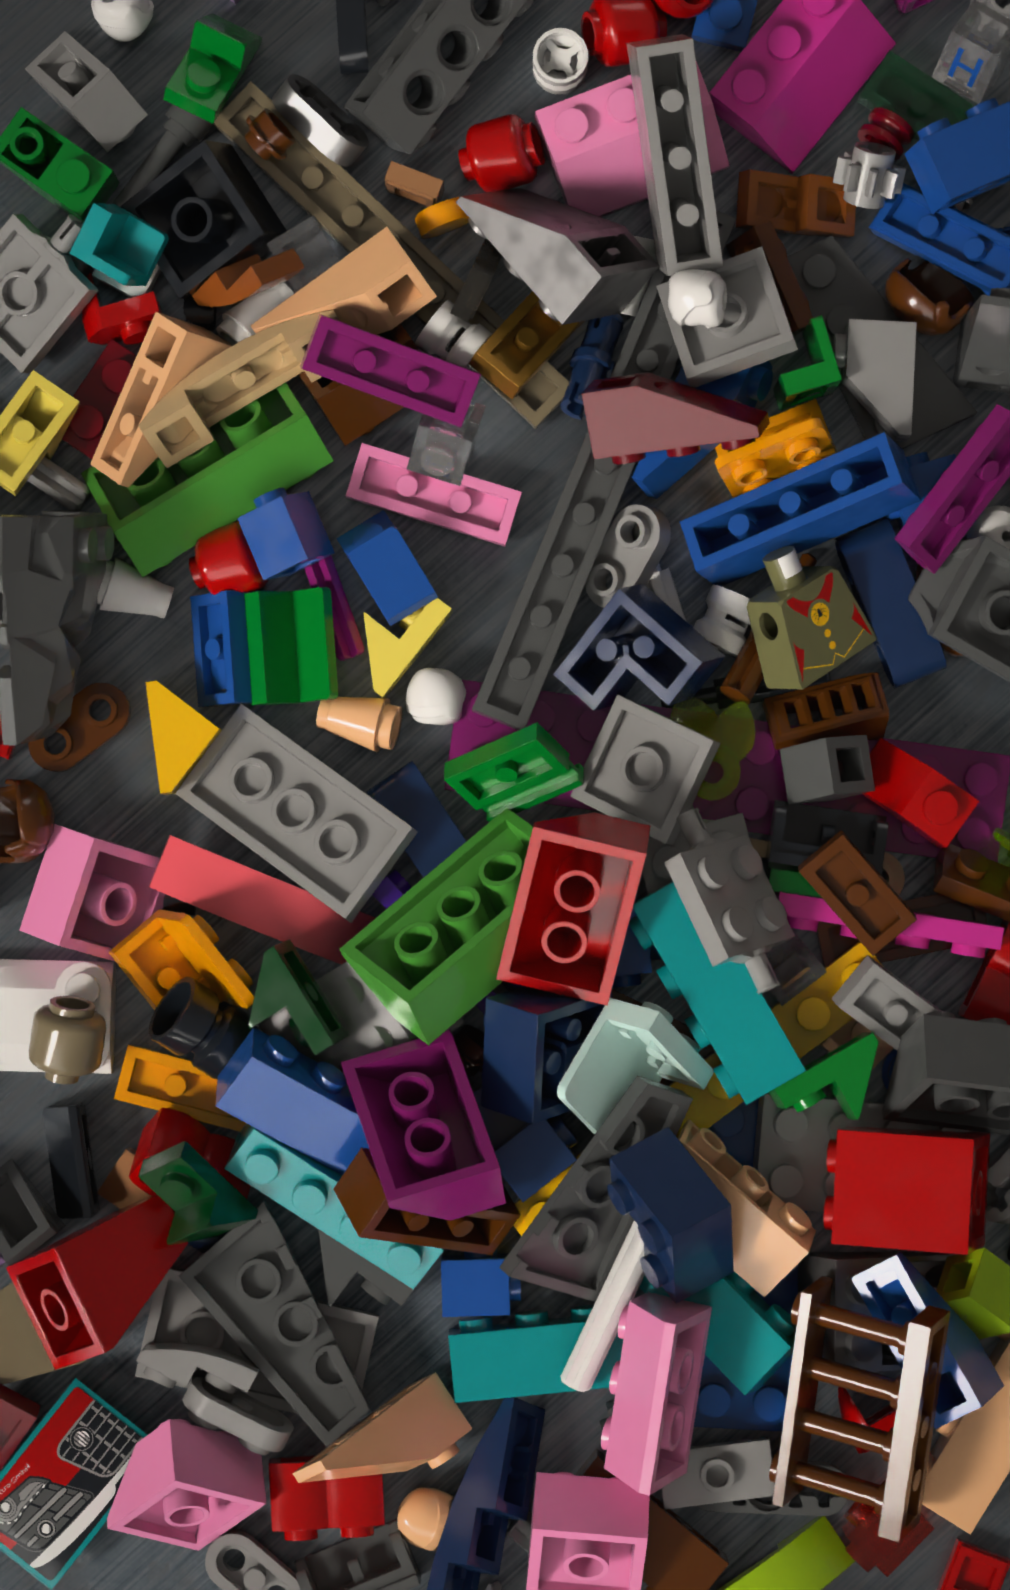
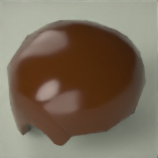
[885,258,975,336]
[0,779,55,864]

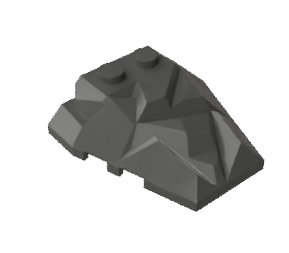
[0,510,114,746]

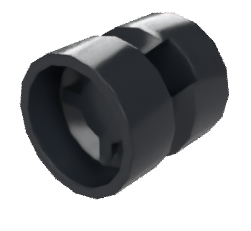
[149,977,256,1079]

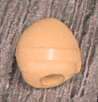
[397,1488,454,1551]

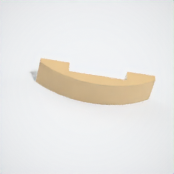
[138,310,340,468]

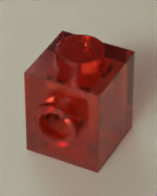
[842,1501,935,1577]

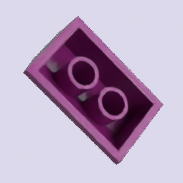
[341,1029,506,1221]

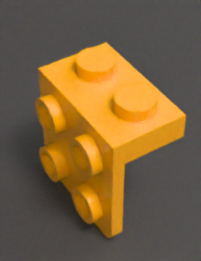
[714,399,837,498]
[108,909,254,1011]

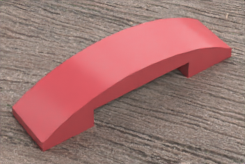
[149,835,375,965]

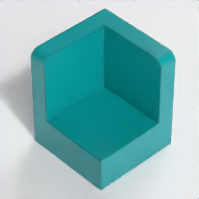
[70,203,169,286]

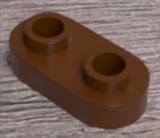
[28,683,131,772]

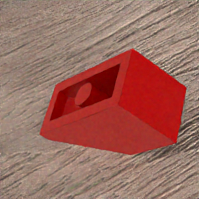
[863,738,980,849]

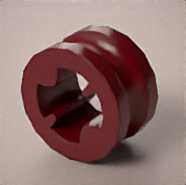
[857,107,914,161]

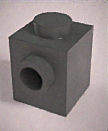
[780,735,875,805]

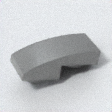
[136,1342,259,1394]

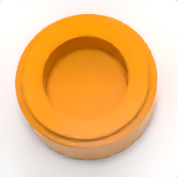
[414,197,469,239]

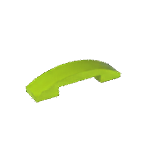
[717,1516,855,1590]

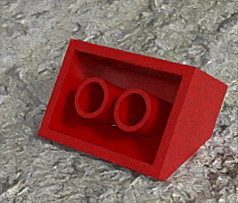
[496,812,651,1006]

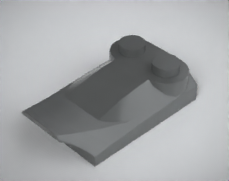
[908,536,1010,682]

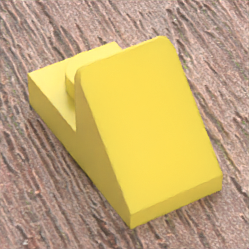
[0,370,80,496]
[363,598,453,698]

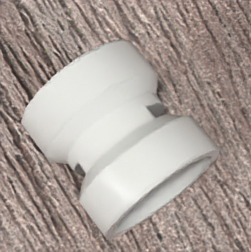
[533,28,588,95]
[415,300,493,369]
[693,584,750,657]

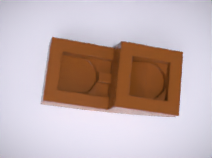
[736,169,856,238]
[192,248,305,307]

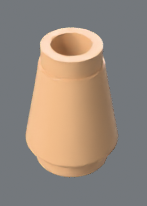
[316,697,402,753]

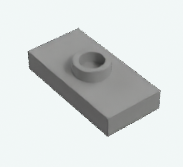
[661,1437,775,1510]

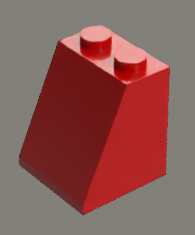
[823,1126,990,1255]
[6,1195,188,1370]

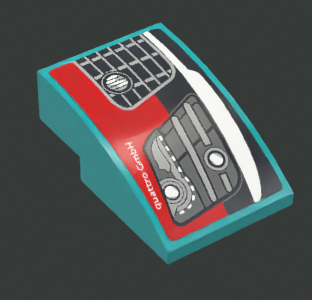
[0,1378,147,1590]

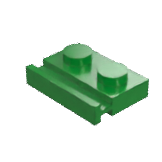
[444,722,584,822]

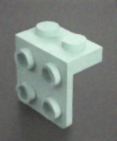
[557,998,714,1135]

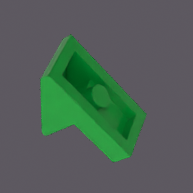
[163,14,262,124]
[769,1032,879,1120]

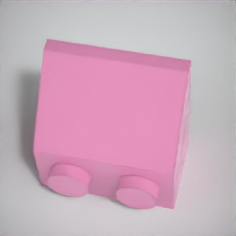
[19,824,165,961]
[107,1419,266,1551]
[526,1472,650,1590]

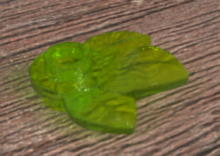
[670,697,756,801]

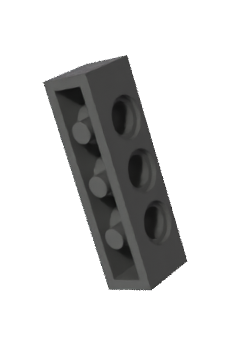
[343,0,535,155]

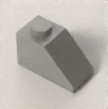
[25,31,148,153]
[833,319,917,442]

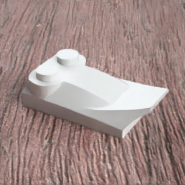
[0,959,116,1074]

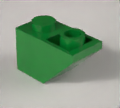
[0,107,120,224]

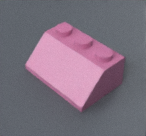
[535,61,730,217]
[601,1292,712,1495]

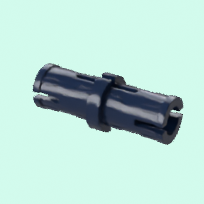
[560,314,624,420]

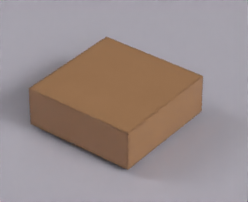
[384,161,445,207]

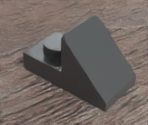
[318,1229,416,1307]

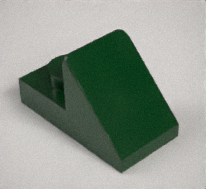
[249,940,349,1055]
[138,1141,258,1245]

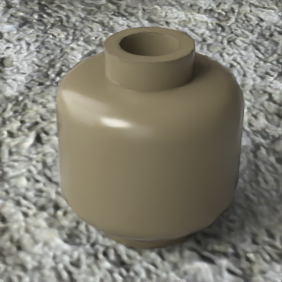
[28,996,106,1084]

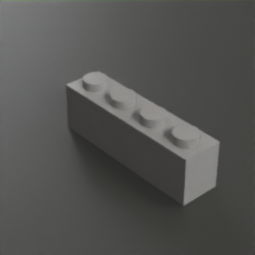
[627,34,723,276]

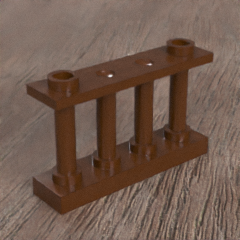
[769,1276,951,1543]

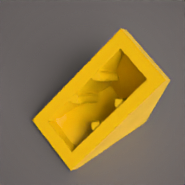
[145,680,222,795]

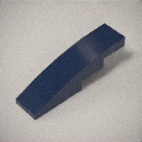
[427,1397,545,1590]

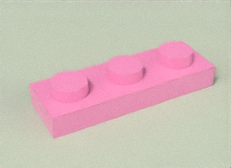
[345,443,522,547]

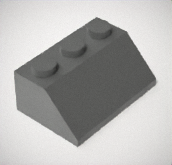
[882,1011,1010,1135]

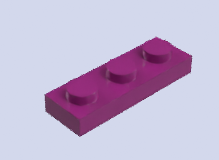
[300,313,481,428]
[894,404,1010,574]

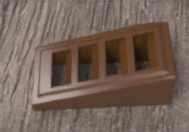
[763,672,889,750]

